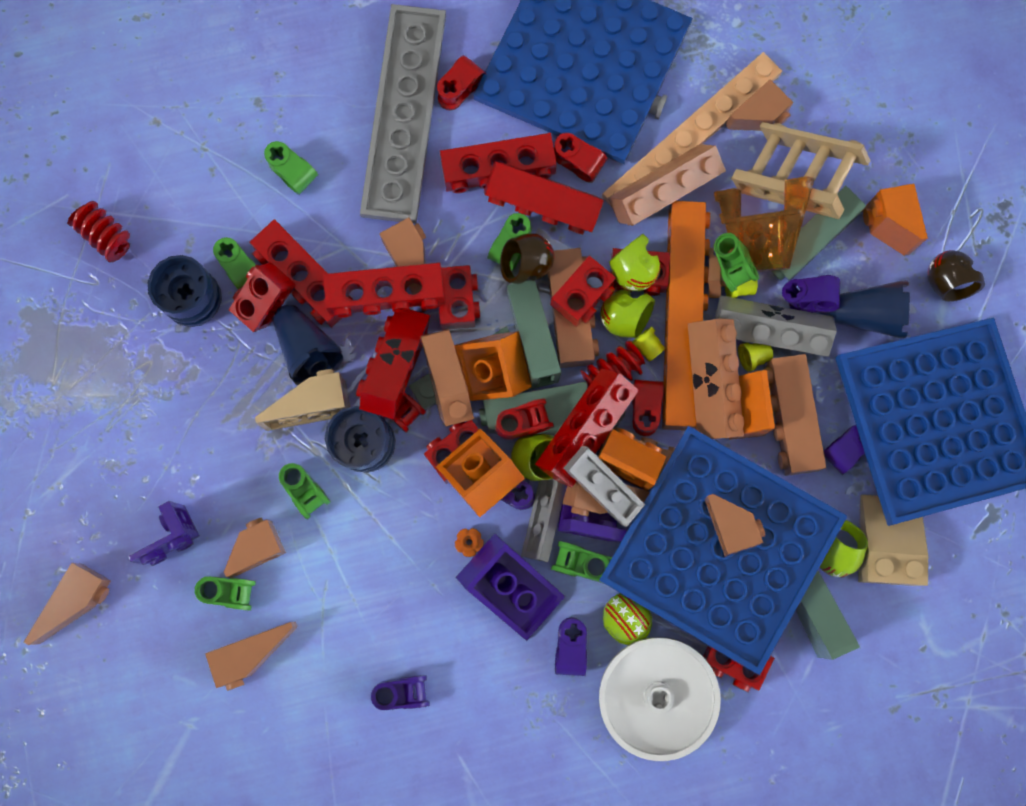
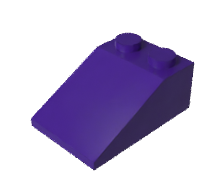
[456,533,566,641]

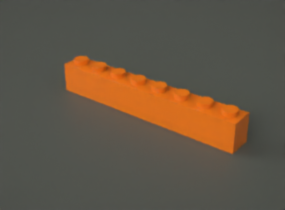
[662,201,710,431]

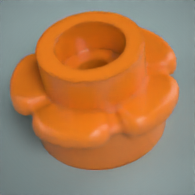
[455,528,484,557]

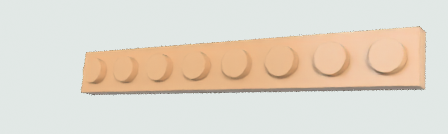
[602,52,782,206]

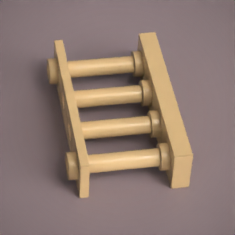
[731,122,870,219]

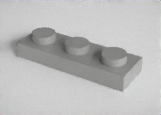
[563,446,645,527]
[521,479,566,562]

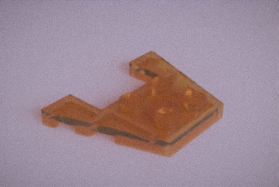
[714,176,814,272]

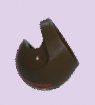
[500,233,555,284]
[927,250,985,302]

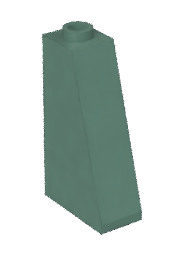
[769,186,867,281]
[507,279,561,389]
[479,382,587,436]
[796,571,860,660]

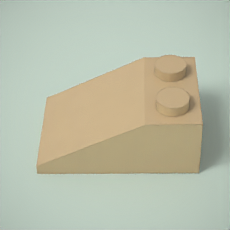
[255,369,350,431]
[858,495,928,586]

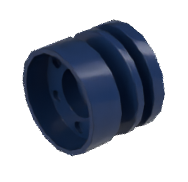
[147,255,222,327]
[324,406,396,473]

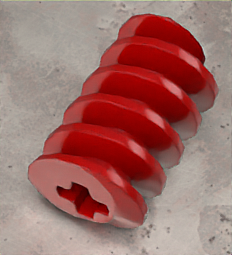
[67,201,130,262]
[580,340,645,387]

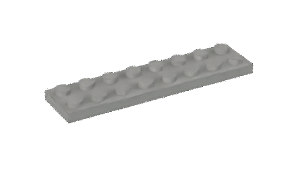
[360,4,446,224]

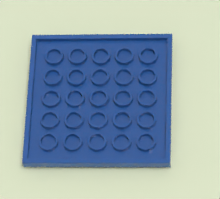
[473,0,693,164]
[835,317,1026,526]
[599,426,847,675]

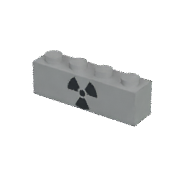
[714,295,837,357]

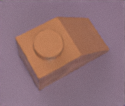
[725,79,794,131]
[704,494,765,556]
[224,518,286,578]

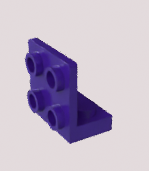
[558,486,627,542]
[128,501,200,566]

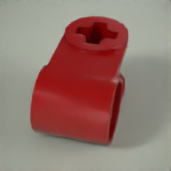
[437,55,486,110]
[554,133,607,183]
[632,379,664,437]
[392,392,426,433]
[495,398,554,440]

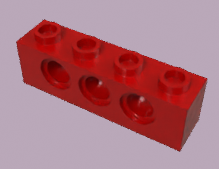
[440,133,557,193]
[249,219,353,328]
[323,263,445,318]
[535,368,639,488]

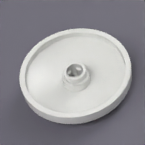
[599,637,721,761]

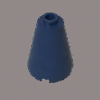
[829,280,910,338]
[272,305,343,385]

